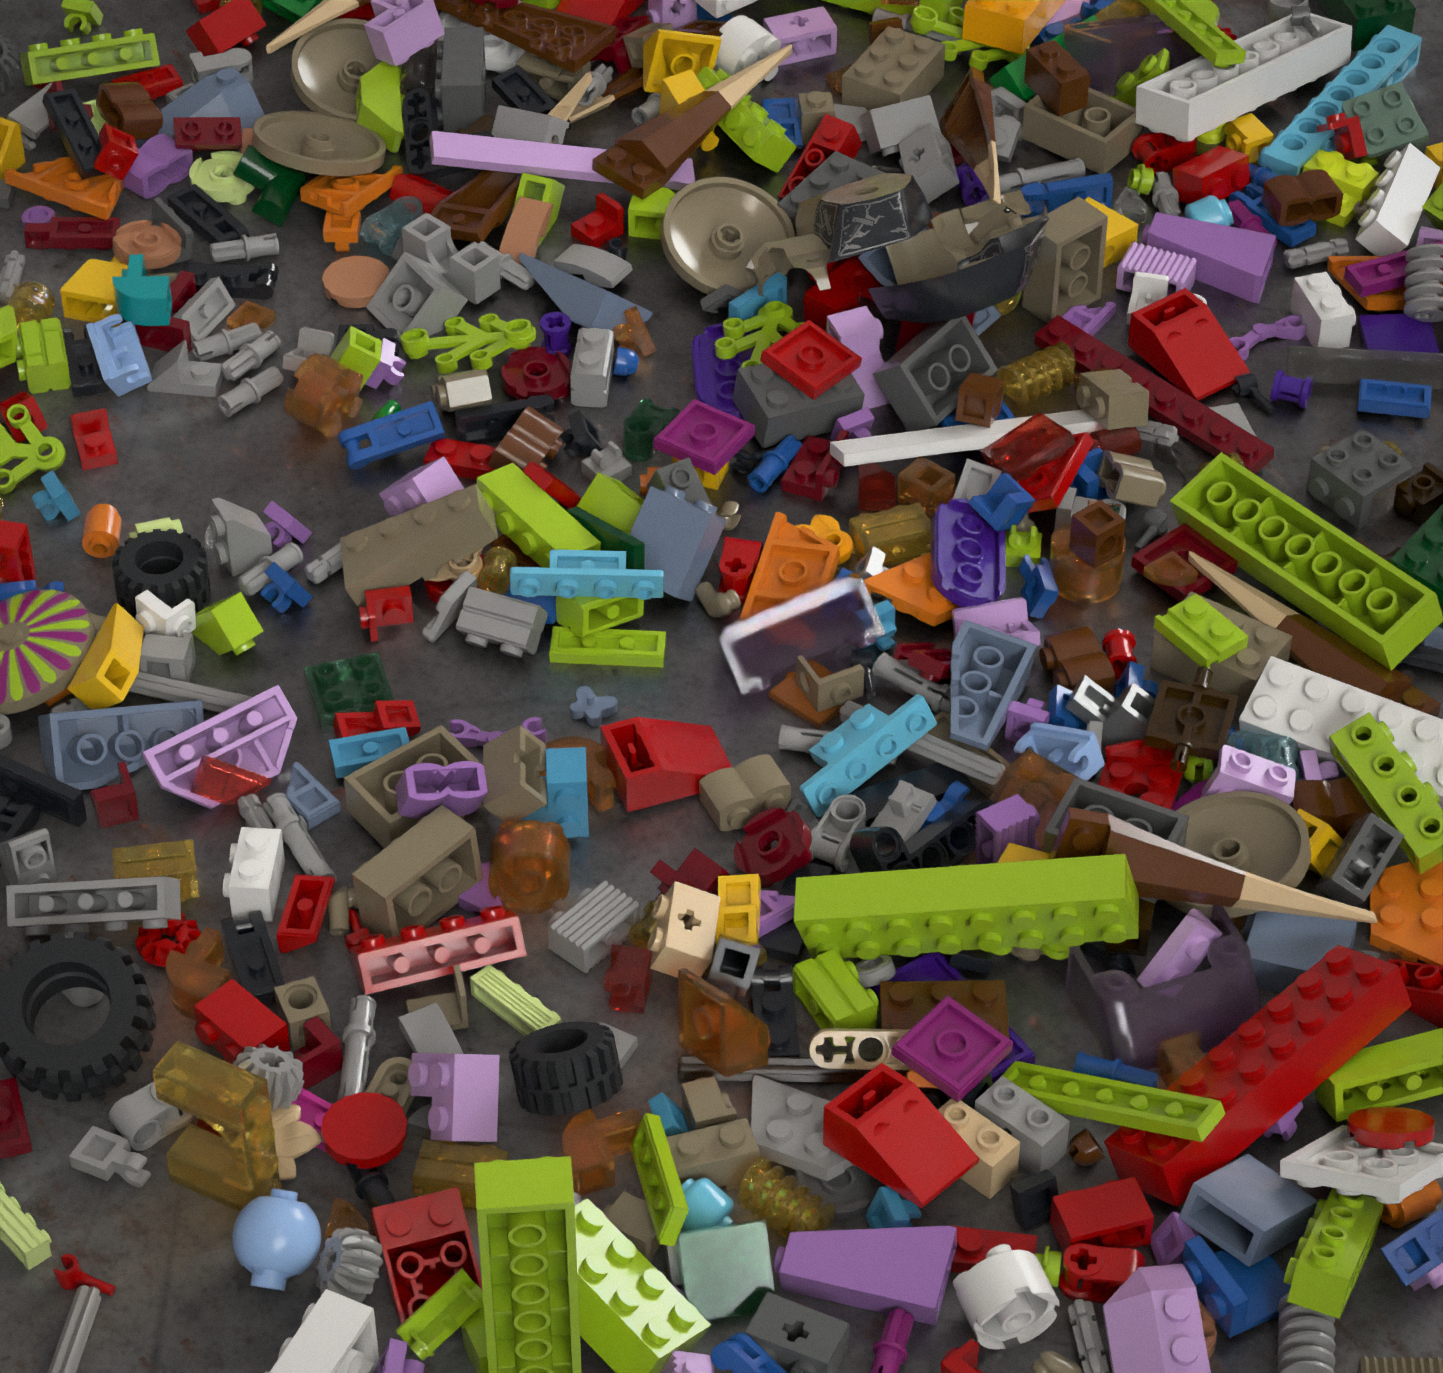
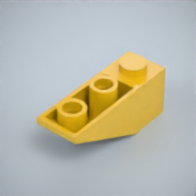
[67,603,144,710]

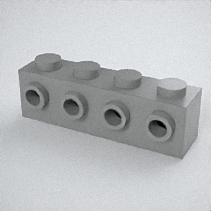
[6,876,181,936]

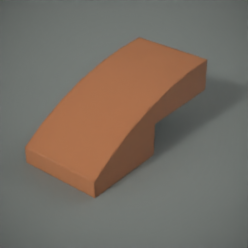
[499,196,553,266]

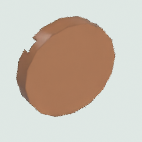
[113,220,182,269]
[322,255,390,308]

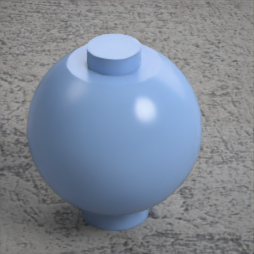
[232,1189,321,1291]

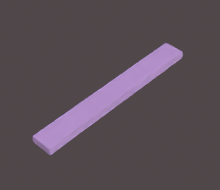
[429,131,695,190]

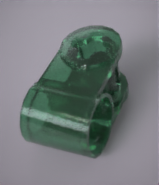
[623,398,680,462]

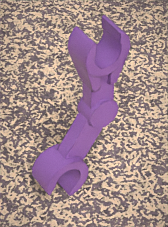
[1229,315,1306,361]
[450,717,547,748]

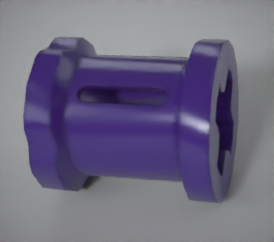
[955,163,989,206]
[540,312,572,356]
[1270,370,1313,409]

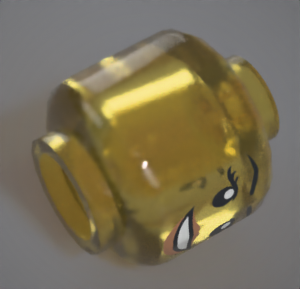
[7,281,56,329]

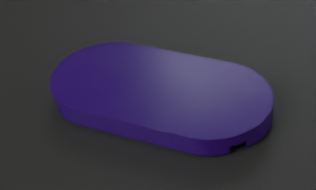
[692,323,755,421]
[931,498,1006,607]

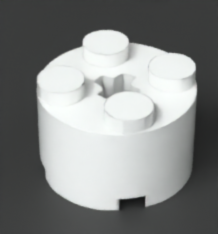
[714,15,781,82]
[953,1244,1059,1350]

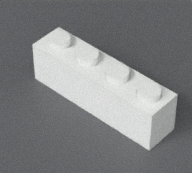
[1355,143,1440,256]

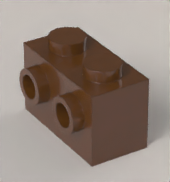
[1024,40,1091,116]

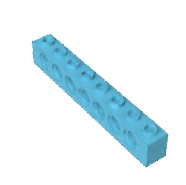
[1258,25,1422,177]

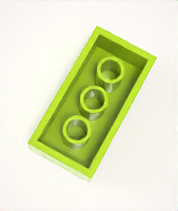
[575,1198,711,1373]

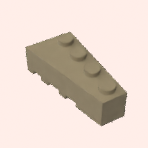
[340,484,498,609]

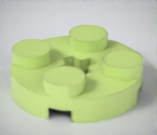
[189,151,255,205]

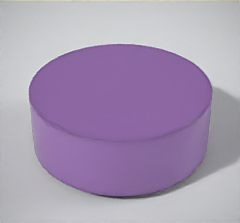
[21,205,56,230]

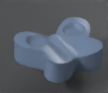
[570,686,618,727]

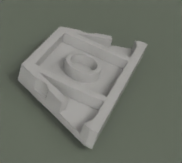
[751,1074,854,1181]

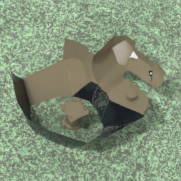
[745,173,933,297]
[868,190,1049,323]

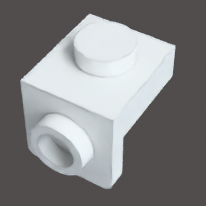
[1126,272,1169,325]
[135,590,196,638]

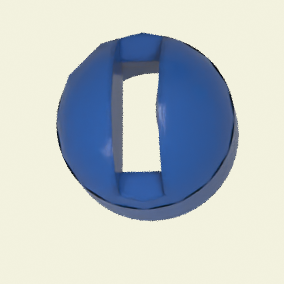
[613,347,639,376]

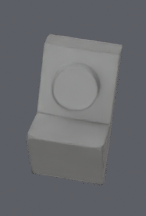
[147,340,224,397]

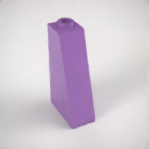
[1141,212,1276,304]
[774,1226,957,1326]

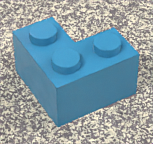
[508,747,589,840]

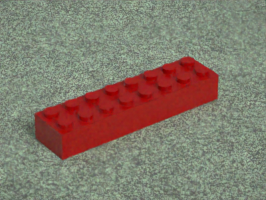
[1104,945,1412,1207]

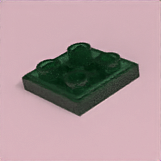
[304,652,395,729]
[677,1219,775,1320]

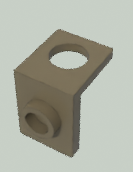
[796,655,864,713]
[406,965,469,1030]

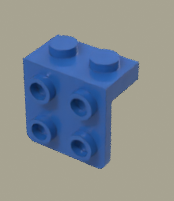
[1181,1235,1291,1338]

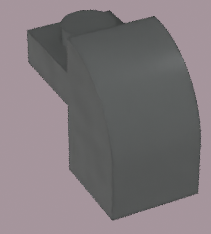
[1065,675,1156,747]

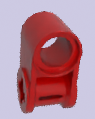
[1131,132,1197,176]
[718,537,764,604]
[1059,1243,1146,1303]

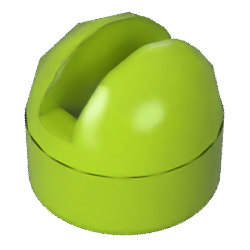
[1183,756,1214,783]

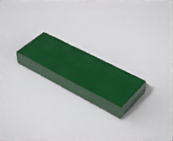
[567,507,645,570]

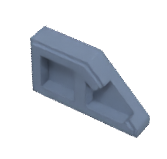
[285,762,341,830]

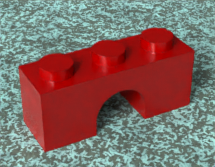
[803,253,885,331]

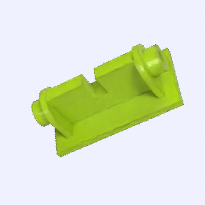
[395,1268,484,1361]

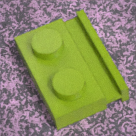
[1154,593,1249,671]

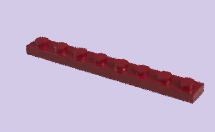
[1034,315,1274,474]

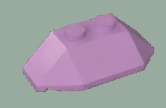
[142,685,297,809]
[1102,1264,1211,1373]

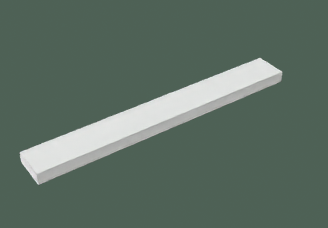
[830,410,1110,467]

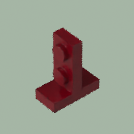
[121,270,197,354]

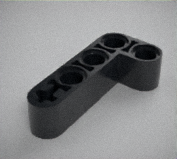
[850,800,996,873]

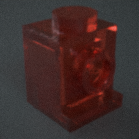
[604,944,653,1014]

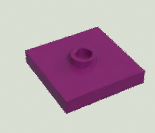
[654,399,755,475]
[892,995,1013,1102]

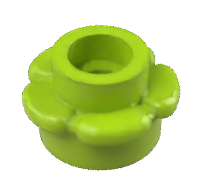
[1127,164,1154,196]
[1035,1246,1062,1288]

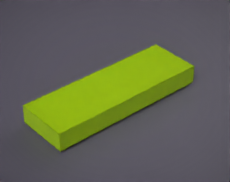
[549,626,666,668]

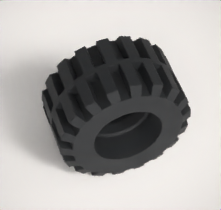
[112,529,211,618]
[509,1021,623,1115]

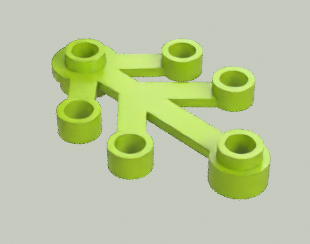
[910,6,1030,71]
[715,301,804,368]
[400,313,537,374]
[0,404,66,494]

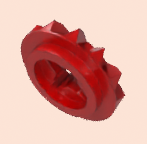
[135,912,202,967]

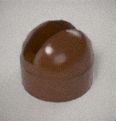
[1068,1128,1106,1167]

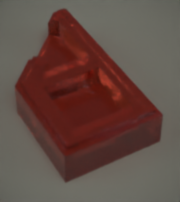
[858,463,895,511]
[190,755,272,806]

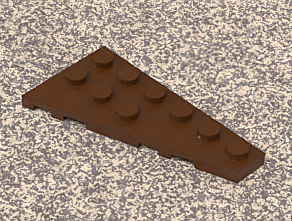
[434,0,617,73]

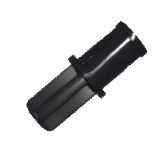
[346,1162,396,1210]

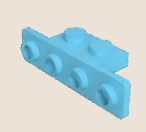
[510,550,664,600]
[799,694,937,817]

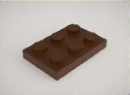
[879,980,1010,1055]

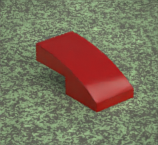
[333,700,421,739]

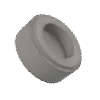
[855,955,896,988]

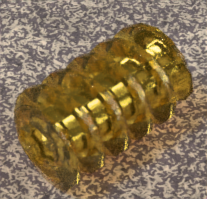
[996,342,1076,406]
[737,1157,835,1238]

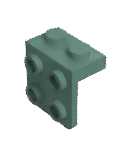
[1341,82,1429,158]

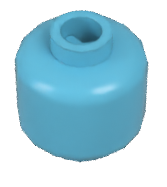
[1184,195,1234,226]
[681,1178,735,1235]

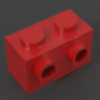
[185,0,266,56]
[1172,146,1250,204]
[194,978,290,1067]
[1050,1177,1154,1262]

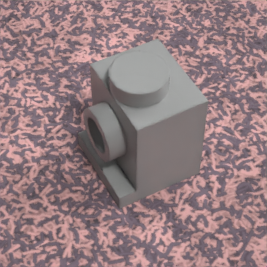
[139,632,196,682]

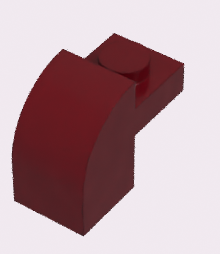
[650,848,730,900]

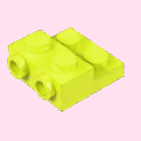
[1303,149,1379,228]

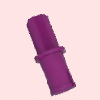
[1227,200,1277,247]
[870,1308,914,1373]

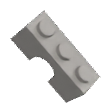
[402,212,501,304]

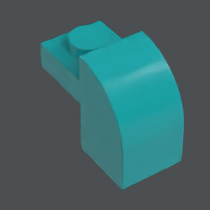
[112,254,172,326]

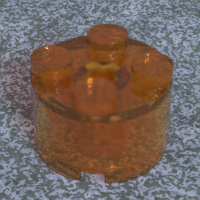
[284,353,363,439]
[1049,522,1126,603]
[488,820,571,914]

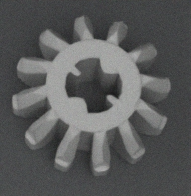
[231,1044,304,1111]
[315,1227,383,1303]

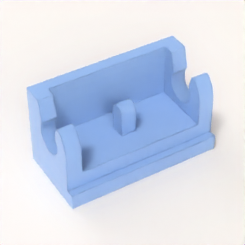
[86,314,153,397]
[1014,722,1105,787]

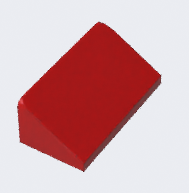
[389,174,453,214]
[276,874,335,953]

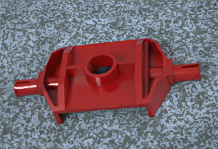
[1098,737,1183,810]

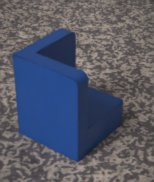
[1069,448,1110,501]
[968,473,1036,531]

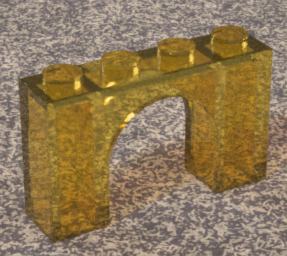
[152,1040,282,1212]

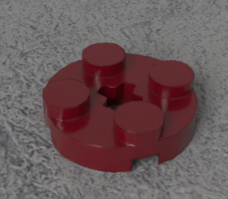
[501,346,572,401]
[734,807,812,888]

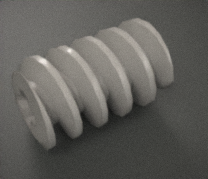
[1403,244,1443,322]
[1277,1293,1336,1373]

